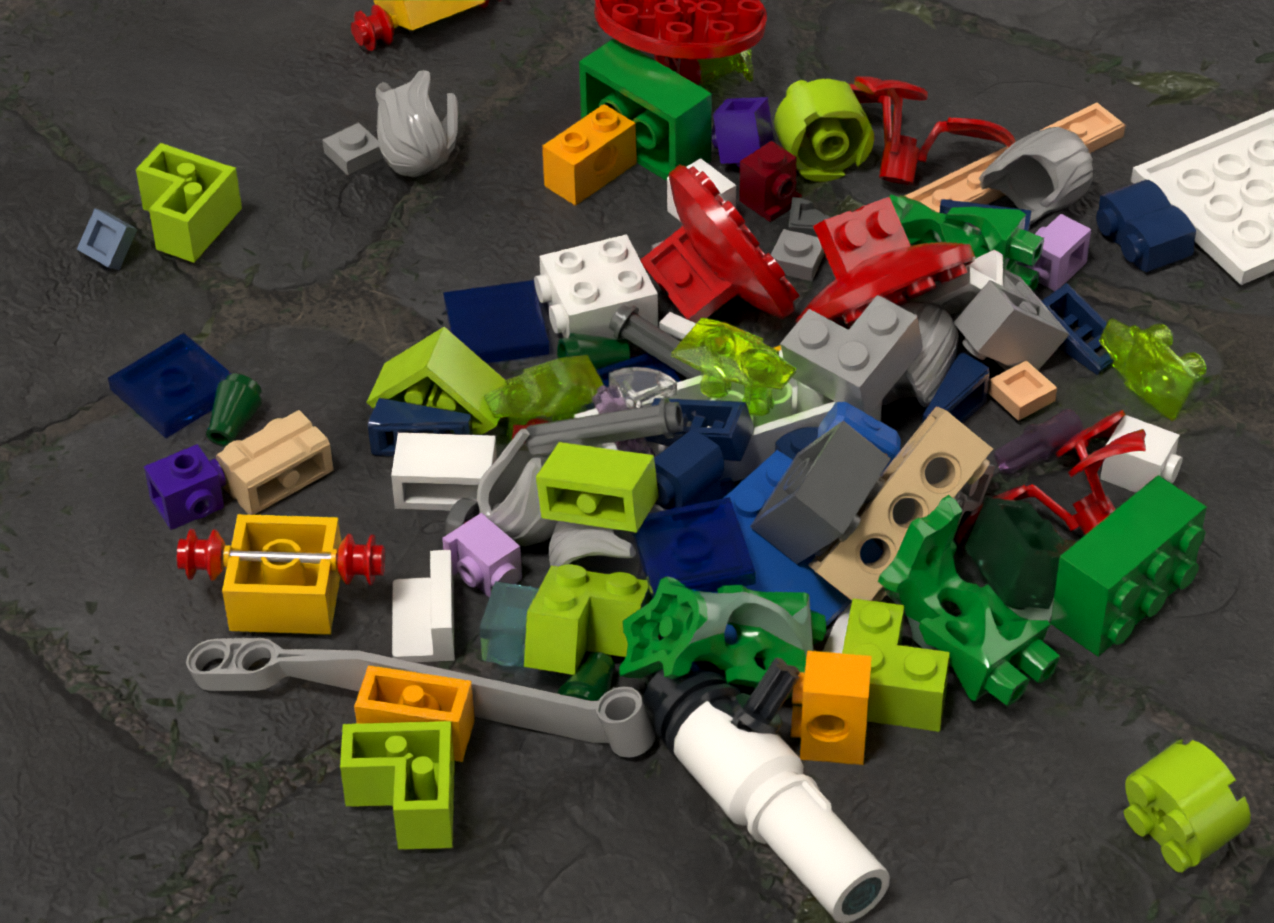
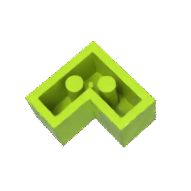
[136,143,242,263]
[366,327,513,435]
[524,564,651,675]
[842,598,950,732]
[340,721,455,849]

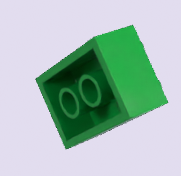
[579,38,712,181]
[1050,475,1207,657]

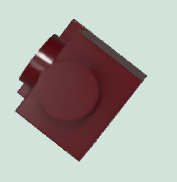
[739,141,802,223]

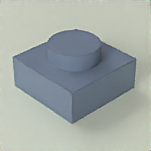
[77,208,138,270]

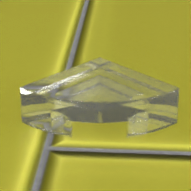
[609,367,677,409]

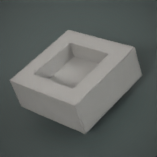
[323,123,383,175]
[771,229,825,281]

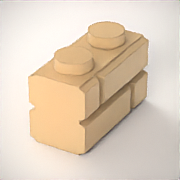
[216,410,334,515]

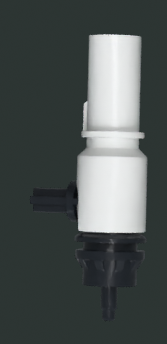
[643,658,890,923]

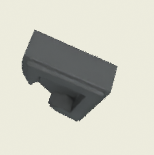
[788,197,831,237]

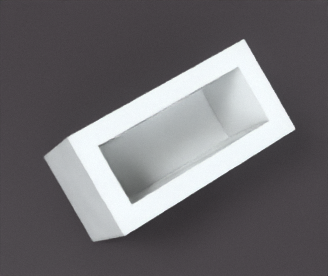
[391,433,497,511]

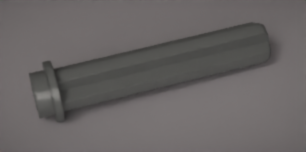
[609,304,722,379]
[525,398,684,455]

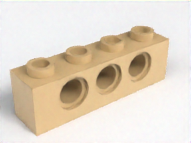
[808,407,993,602]

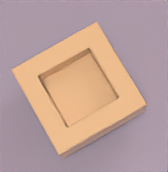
[988,360,1057,421]

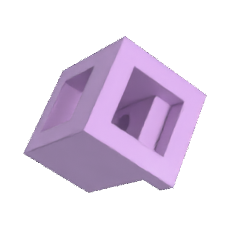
[1019,214,1091,291]
[442,513,522,600]

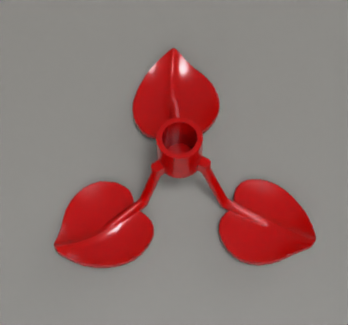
[848,76,1016,185]
[954,410,1147,545]

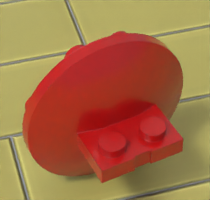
[594,0,767,85]
[640,165,800,324]
[796,197,976,328]

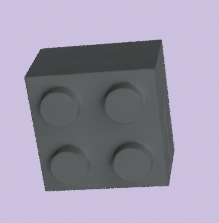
[750,420,891,564]

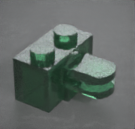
[965,497,1078,610]

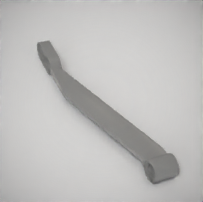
[186,638,656,757]

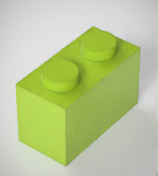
[536,442,658,532]

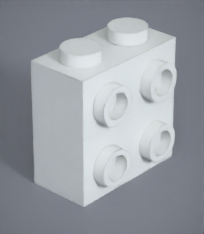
[534,234,658,338]

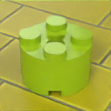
[774,79,874,182]
[1124,739,1251,873]

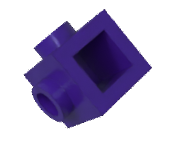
[712,97,775,167]
[144,444,226,530]

